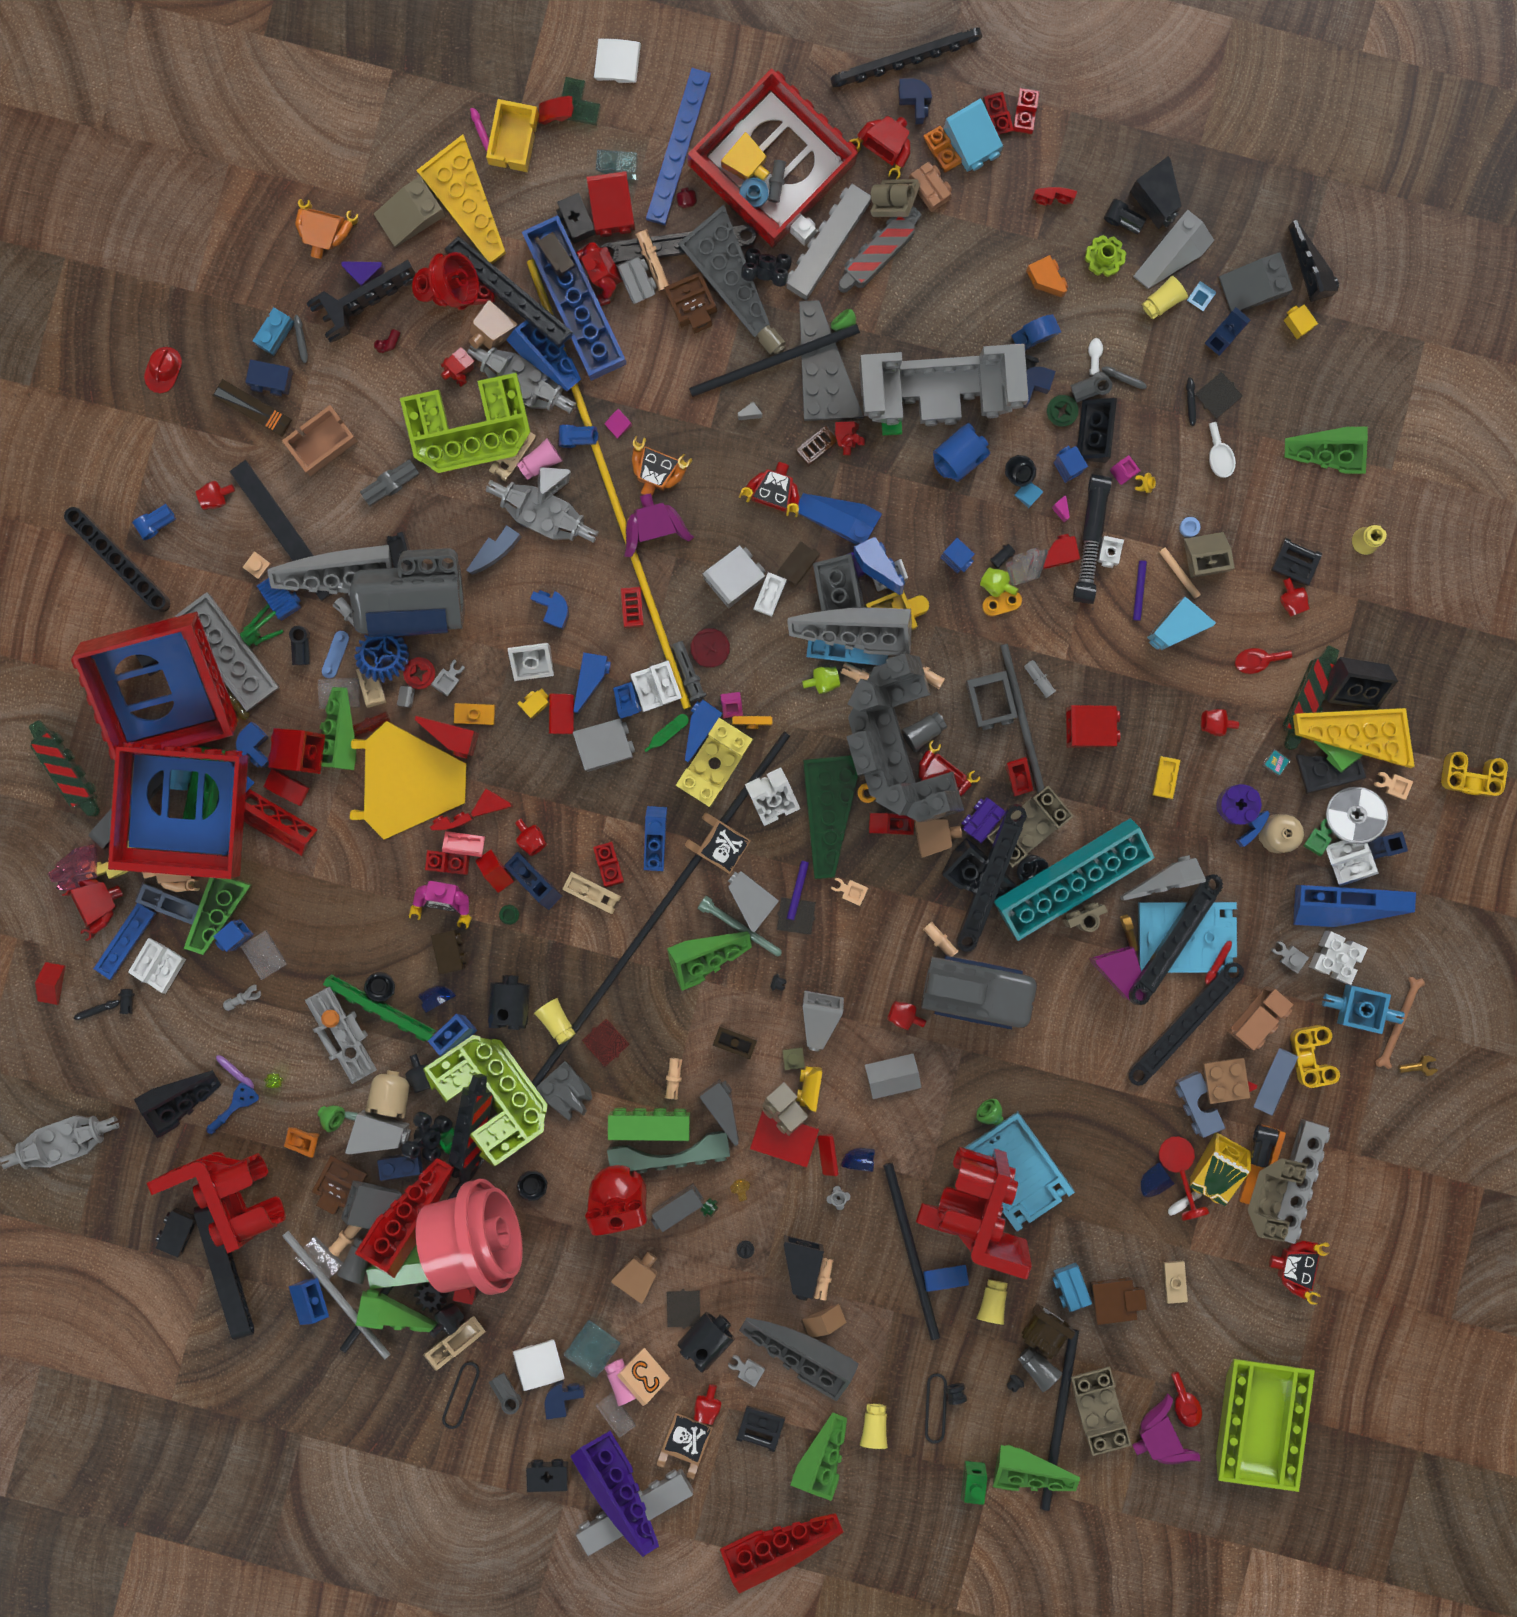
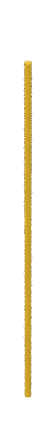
[527,259,691,709]

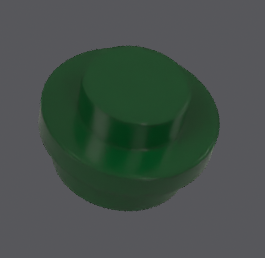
[499,905,519,925]
[700,1198,718,1218]

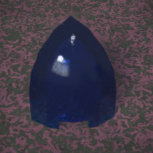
[418,986,456,1013]
[841,1148,875,1172]
[1141,1162,1175,1197]

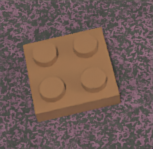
[1203,1057,1250,1104]

